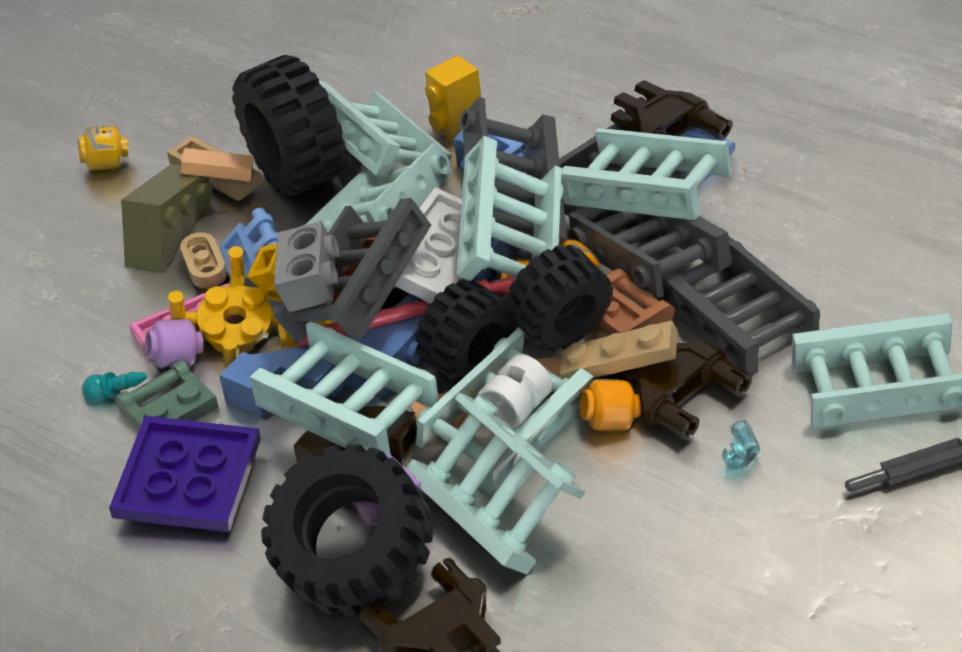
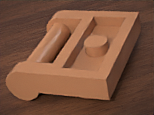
[596,269,675,335]

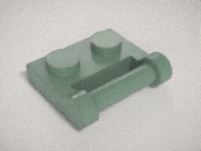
[115,359,219,430]

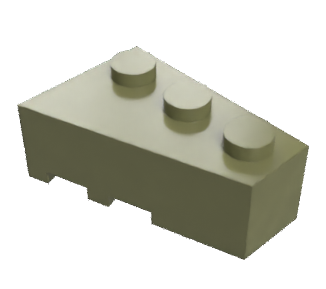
[121,164,213,273]

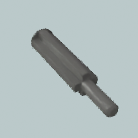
[845,437,962,492]

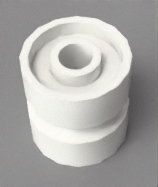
[478,354,553,430]

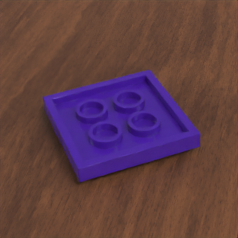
[109,416,261,532]

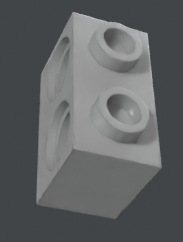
[274,221,340,312]

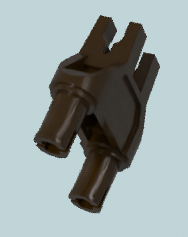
[610,80,733,140]
[617,343,752,440]
[360,558,501,652]

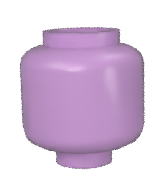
[145,319,203,369]

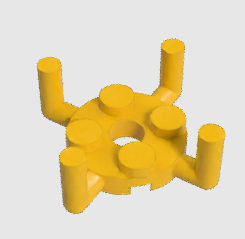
[168,246,283,369]

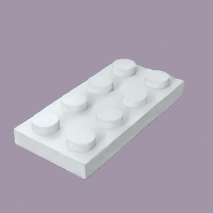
[394,187,492,304]

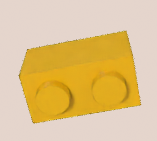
[425,55,481,142]

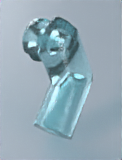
[722,420,760,471]

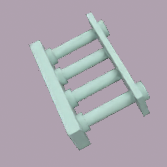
[319,81,452,177]
[561,128,733,220]
[457,136,563,281]
[305,142,454,232]
[792,313,962,428]
[250,321,439,457]
[416,328,593,496]
[406,392,585,575]

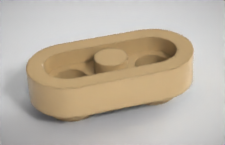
[180,232,227,289]

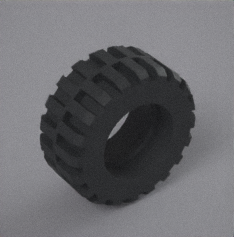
[232,55,346,196]
[261,444,433,616]

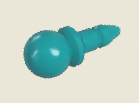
[82,372,147,403]

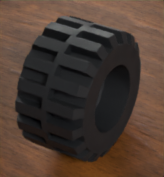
[505,245,613,352]
[415,279,517,384]

